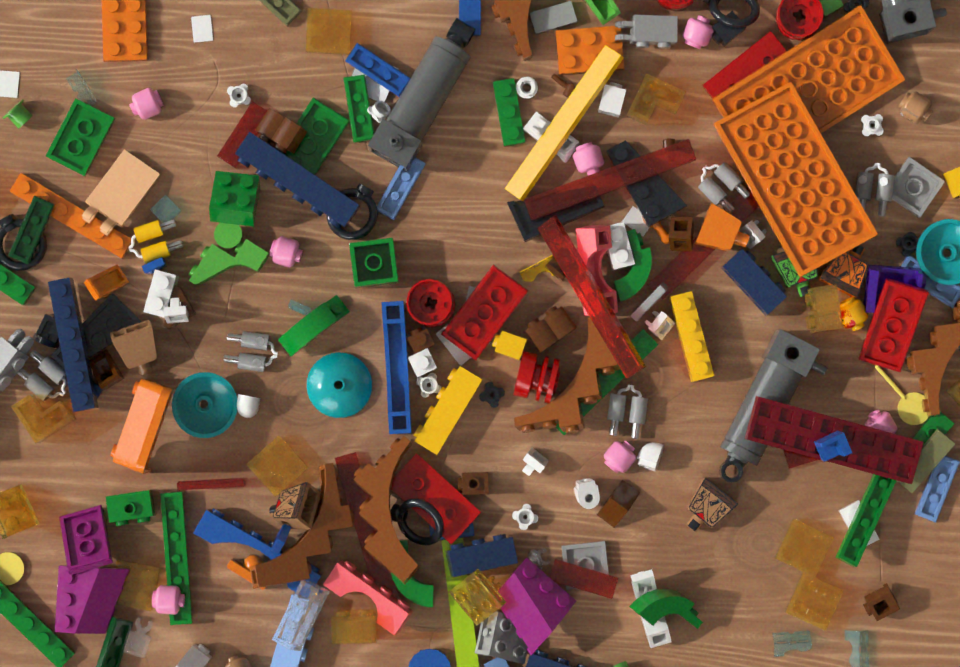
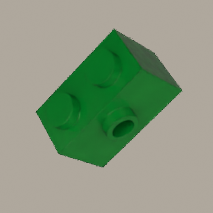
[106,490,156,526]

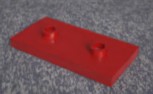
[702,31,787,98]
[441,264,529,360]
[858,278,929,372]
[391,453,481,545]

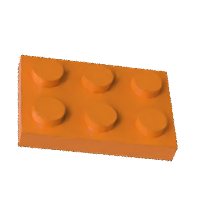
[102,0,148,62]
[555,26,624,75]

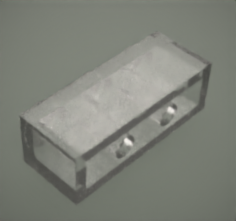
[272,580,330,651]

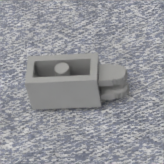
[615,15,678,49]
[0,329,34,392]

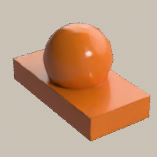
[83,264,129,301]
[227,554,266,590]

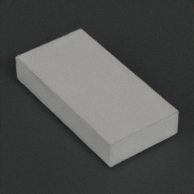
[529,1,577,35]
[631,282,668,321]

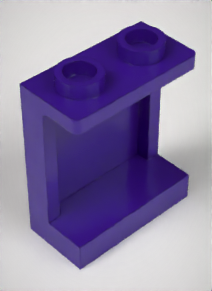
[863,264,926,313]

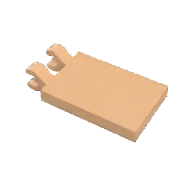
[82,149,160,236]

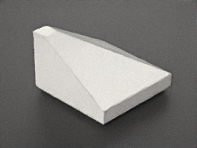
[557,135,579,163]

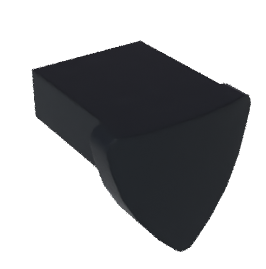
[33,314,59,348]

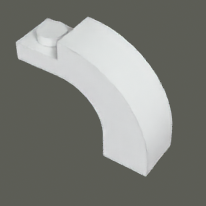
[630,569,671,648]

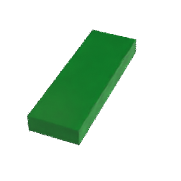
[343,74,374,143]

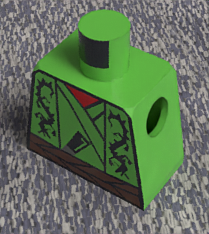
[771,251,818,297]

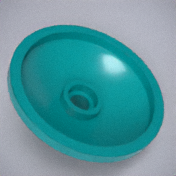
[916,219,960,285]
[307,352,372,418]
[172,372,237,438]

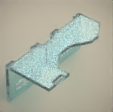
[66,69,98,106]
[845,630,869,667]
[772,631,812,657]

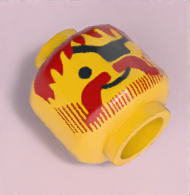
[836,297,868,331]

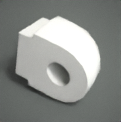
[237,394,261,418]
[637,442,664,472]
[574,478,600,509]

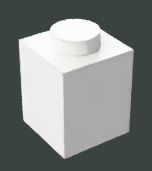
[598,82,626,118]
[408,348,438,378]

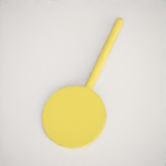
[875,365,928,425]
[0,552,24,585]

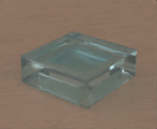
[150,195,181,226]
[288,300,312,316]

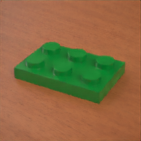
[46,98,115,177]

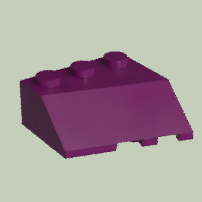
[493,558,576,655]
[55,565,130,634]

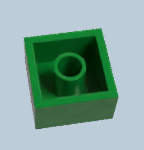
[209,171,260,227]
[349,238,399,288]

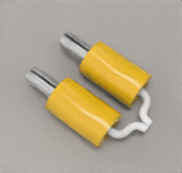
[128,219,183,264]

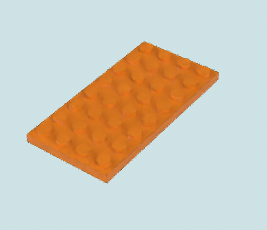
[712,5,905,133]
[714,82,878,277]

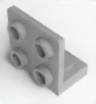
[475,610,528,664]

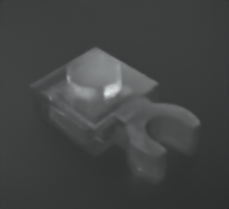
[123,617,153,658]

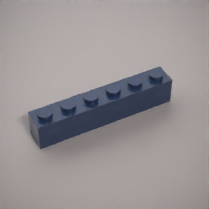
[235,132,360,228]
[48,278,99,412]

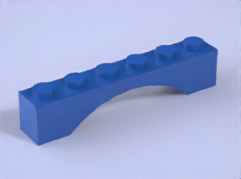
[381,301,412,434]
[193,508,322,599]

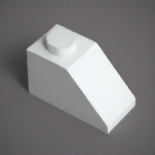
[176,644,212,667]

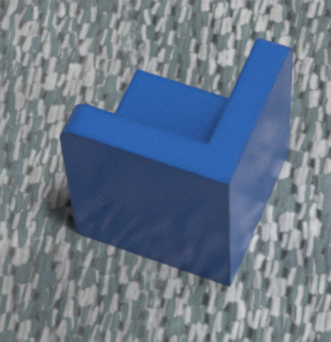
[814,431,852,462]

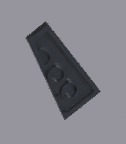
[606,140,687,228]
[507,186,605,242]
[51,293,142,369]

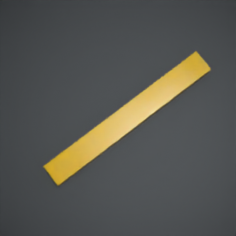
[505,45,624,201]

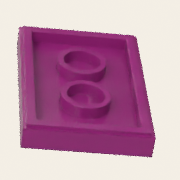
[59,505,113,575]

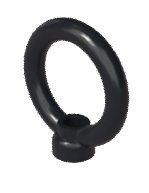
[703,0,760,28]
[326,183,378,240]
[0,214,47,271]
[390,498,444,546]

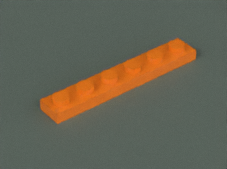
[10,173,131,259]

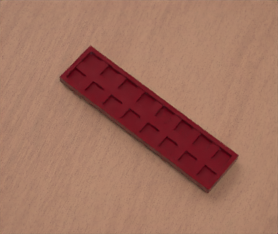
[744,396,924,484]

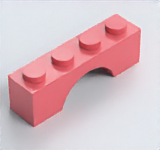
[576,225,618,316]
[323,560,413,635]

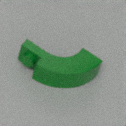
[613,229,652,303]
[278,295,350,357]
[391,539,434,607]
[629,589,703,629]

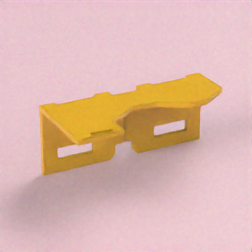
[520,255,554,282]

